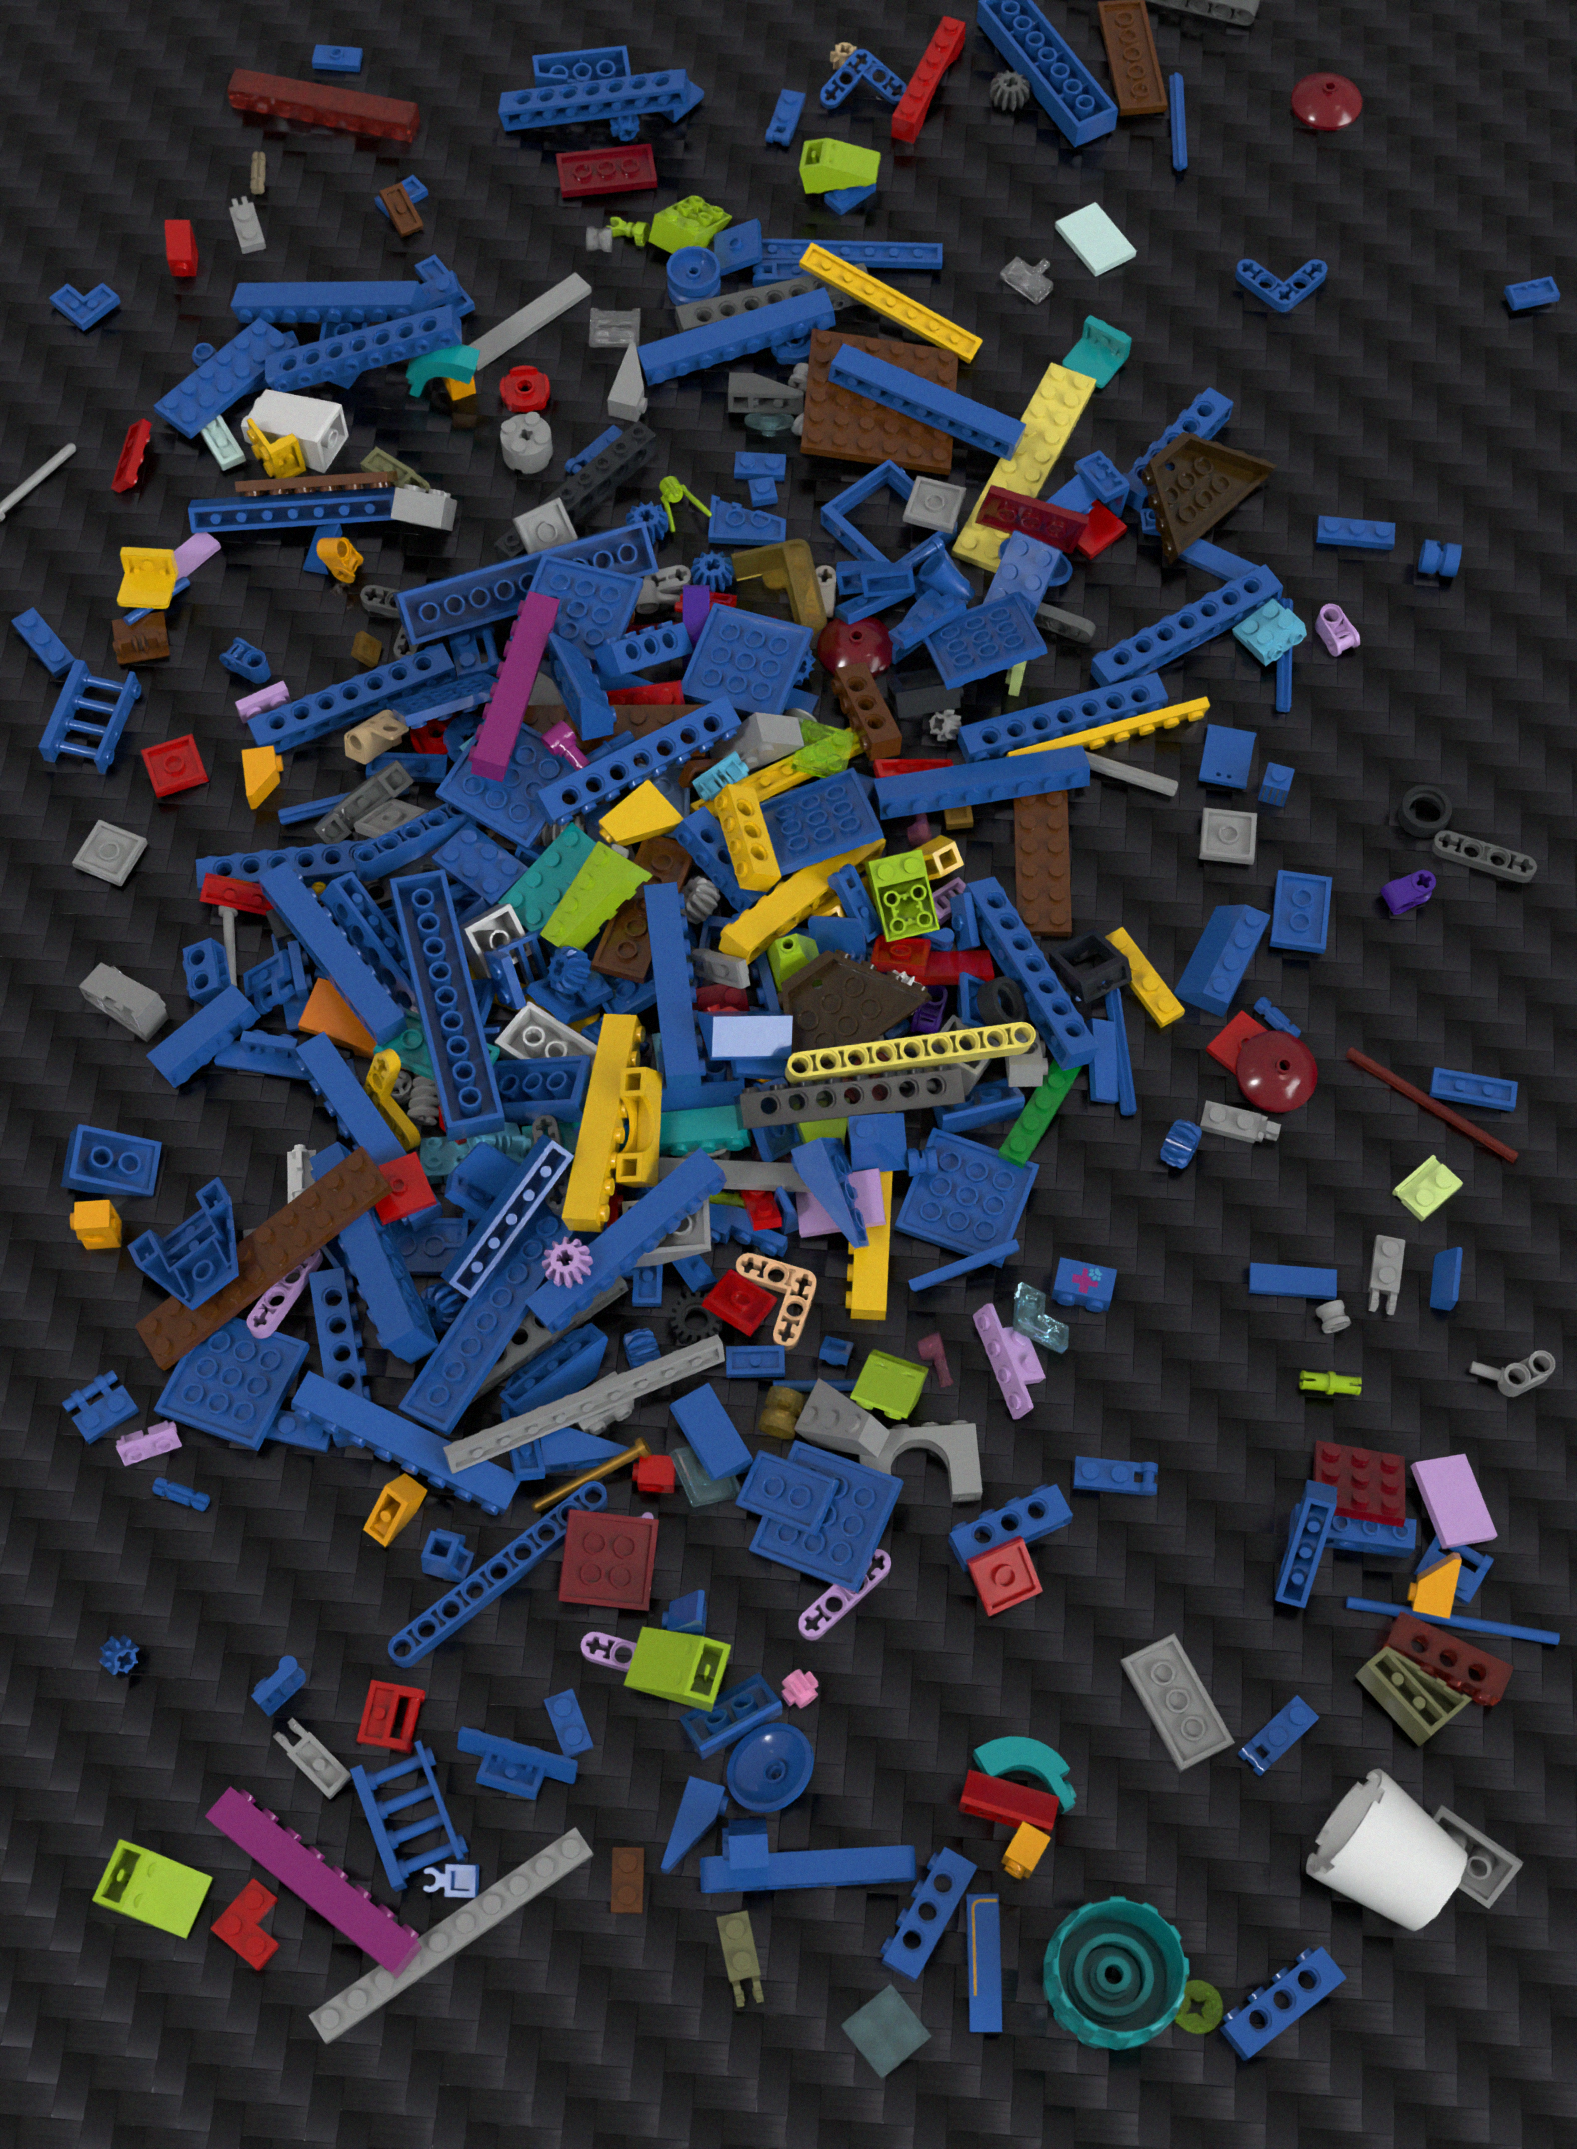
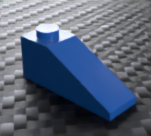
[540,1427,633,1474]
[662,1590,707,1637]
[661,1776,730,1874]

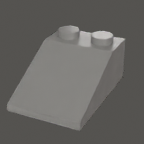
[622,1197,711,1267]

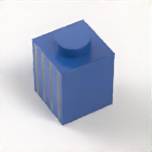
[1258,762,1295,807]

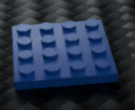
[510,554,644,666]
[923,591,1048,690]
[681,603,814,716]
[385,672,499,729]
[435,719,576,851]
[759,767,884,876]
[894,1127,1040,1268]
[154,1317,310,1451]
[749,1440,904,1594]

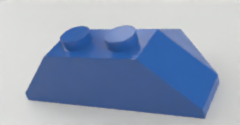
[499,1323,608,1412]

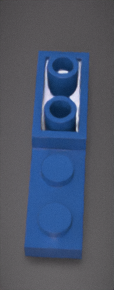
[709,1204,788,1257]

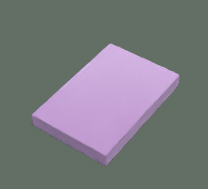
[796,1168,886,1238]
[1410,1454,1498,1549]

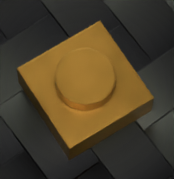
[351,631,382,668]
[943,805,973,830]

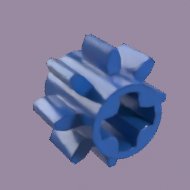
[610,114,640,141]
[99,1635,139,1675]

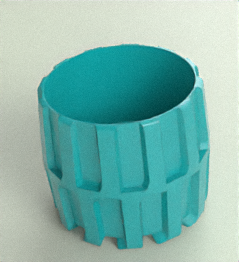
[1042,1896,1190,2050]

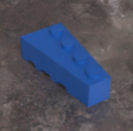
[532,46,631,88]

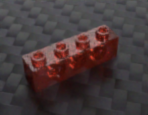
[1381,1611,1514,1706]

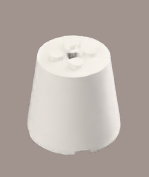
[1306,1769,1467,1931]

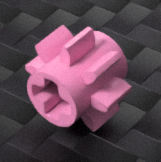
[781,1669,819,1708]

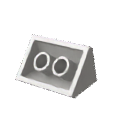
[1430,1805,1523,1909]

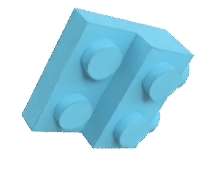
[1232,598,1307,666]

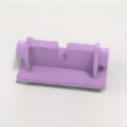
[116,1420,182,1466]

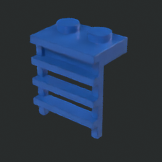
[483,928,548,1010]

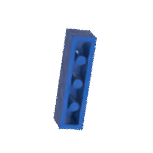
[146,984,261,1088]

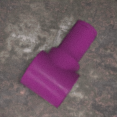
[540,720,591,771]

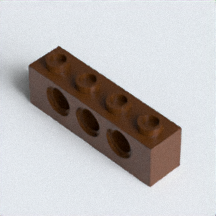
[831,662,902,761]

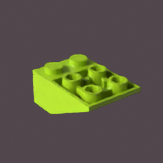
[799,138,881,194]
[648,196,732,254]
[864,849,940,942]
[850,1349,929,1420]
[624,1627,731,1712]
[93,1839,213,1939]

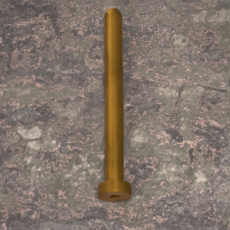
[531,1437,652,1512]

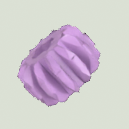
[542,1237,593,1289]

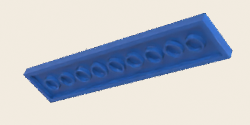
[398,1174,580,1436]

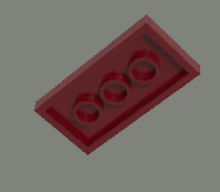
[556,144,657,198]
[975,484,1089,554]

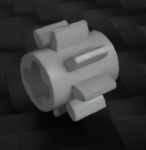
[929,709,962,742]

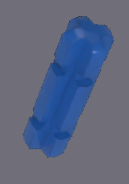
[1254,997,1301,1038]
[152,1477,210,1511]

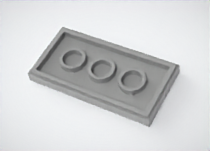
[1120,1633,1235,1772]

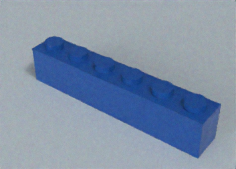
[440,1134,574,1299]

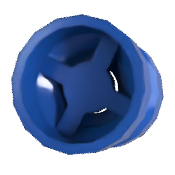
[907,1146,938,1176]

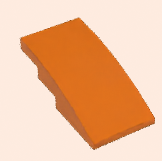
[298,977,406,1070]

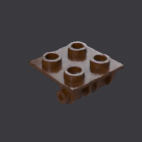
[112,611,170,665]

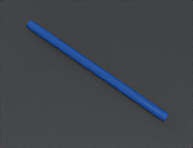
[1346,1596,1560,1645]

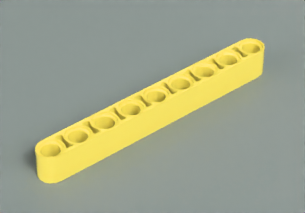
[785,1022,1036,1084]

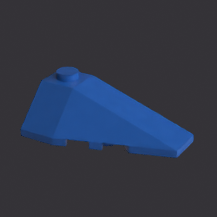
[791,1137,870,1249]

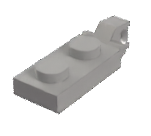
[1200,1100,1281,1143]

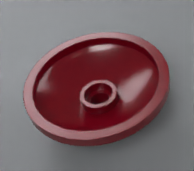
[1291,72,1362,130]
[817,616,894,679]
[1236,1031,1318,1113]

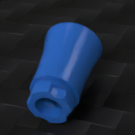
[918,551,975,605]

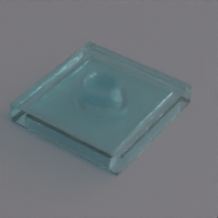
[670,1446,741,1507]

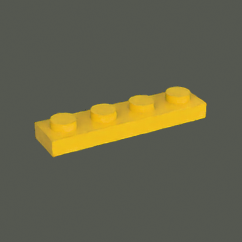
[1105,927,1185,1028]

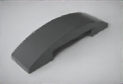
[314,760,414,845]

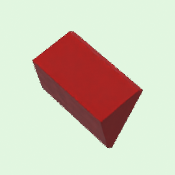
[958,1769,1059,1836]

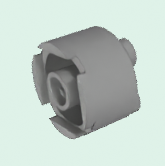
[500,412,553,474]

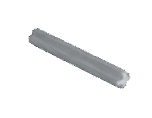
[1085,751,1178,796]

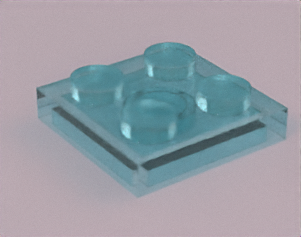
[841,1984,931,2079]

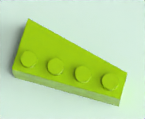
[540,841,653,950]

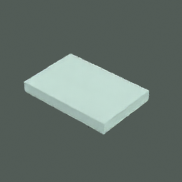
[1055,202,1136,277]

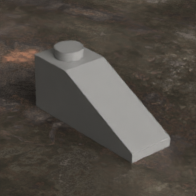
[608,341,648,422]

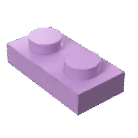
[235,681,291,724]

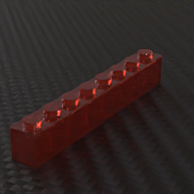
[227,68,420,142]

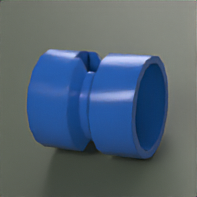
[1418,539,1462,578]

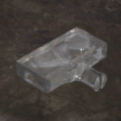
[1000,257,1053,304]

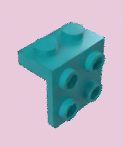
[1062,315,1132,388]

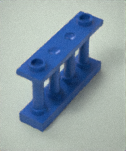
[39,659,141,774]
[350,1741,468,1892]

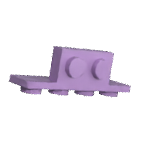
[973,1303,1046,1419]

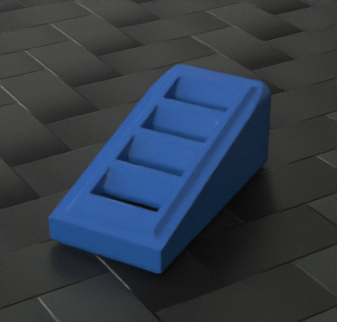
[774,1186,799,1235]

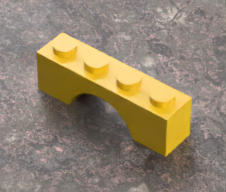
[616,1067,663,1188]

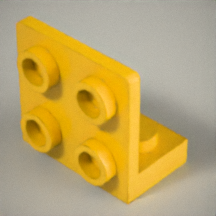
[246,418,306,479]

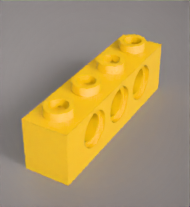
[714,784,782,892]

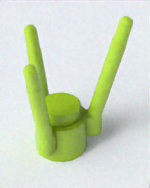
[659,476,712,532]

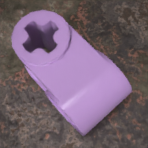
[1315,604,1360,656]

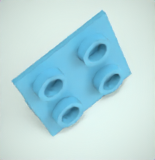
[692,751,750,802]
[467,1122,531,1164]
[420,1137,470,1185]

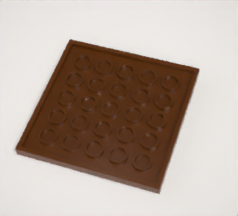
[800,329,958,475]

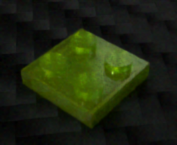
[791,719,855,778]

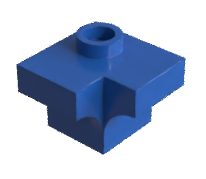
[421,1528,475,1583]

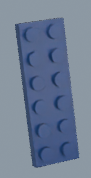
[153,317,296,439]

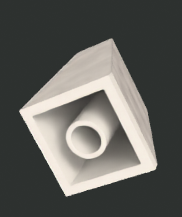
[241,389,348,473]

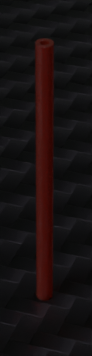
[1346,1047,1519,1163]

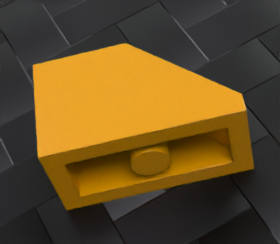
[242,746,284,809]
[363,1473,428,1547]
[1407,1552,1462,1619]

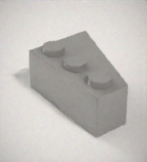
[709,712,804,774]
[79,963,169,1042]
[794,1378,890,1458]

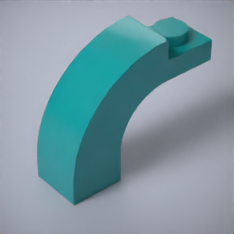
[406,344,480,398]
[973,1736,1076,1814]

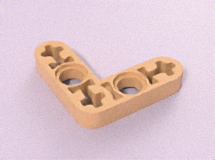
[736,1253,817,1351]

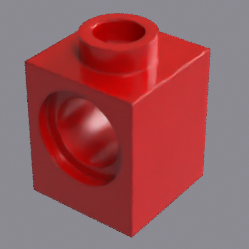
[633,1455,677,1493]

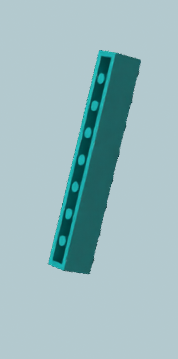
[522,1105,751,1167]

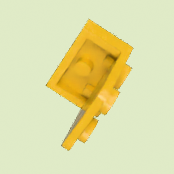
[117,547,179,609]

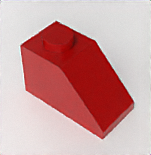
[165,220,199,277]

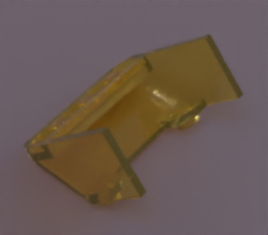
[731,539,827,638]

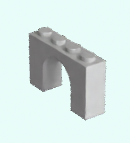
[858,1420,982,1502]

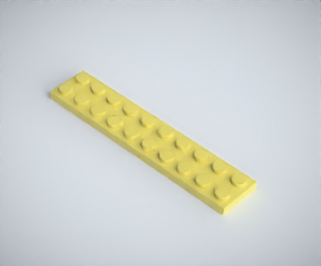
[951,363,1096,573]

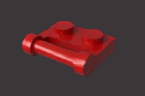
[357,1680,426,1753]

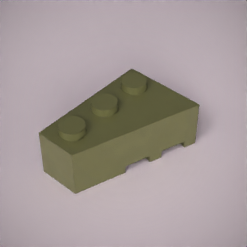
[1355,1646,1472,1746]

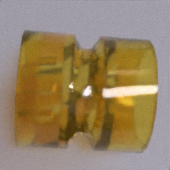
[758,1386,806,1439]

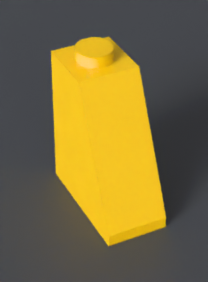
[598,780,684,846]

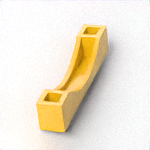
[807,835,964,920]

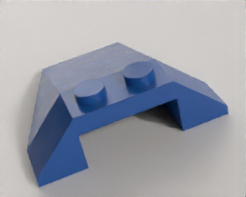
[127,1177,239,1311]

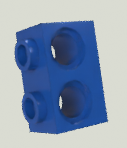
[183,938,231,1006]

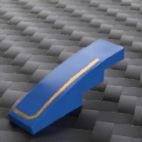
[966,1893,1002,2032]

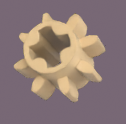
[830,42,859,70]

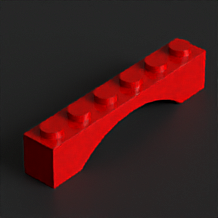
[891,16,966,143]

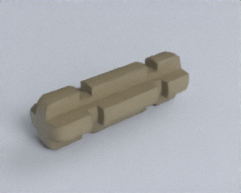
[250,152,266,195]

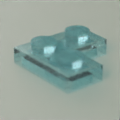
[1013,1282,1069,1354]

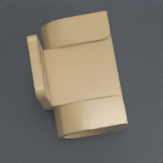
[344,709,409,765]

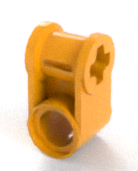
[317,537,364,583]

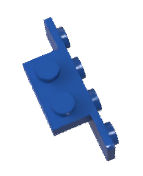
[271,934,314,1032]
[214,1030,312,1080]
[457,1727,578,1800]

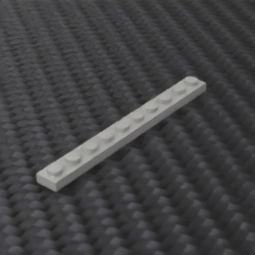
[443,1334,725,1474]
[309,1827,593,2044]

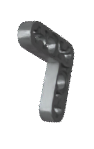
[360,585,423,661]

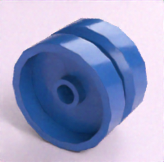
[667,246,721,306]

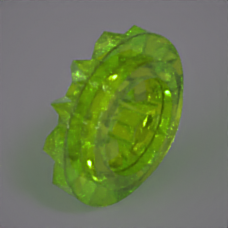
[1175,1980,1223,2034]

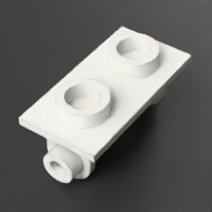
[287,1144,316,1203]

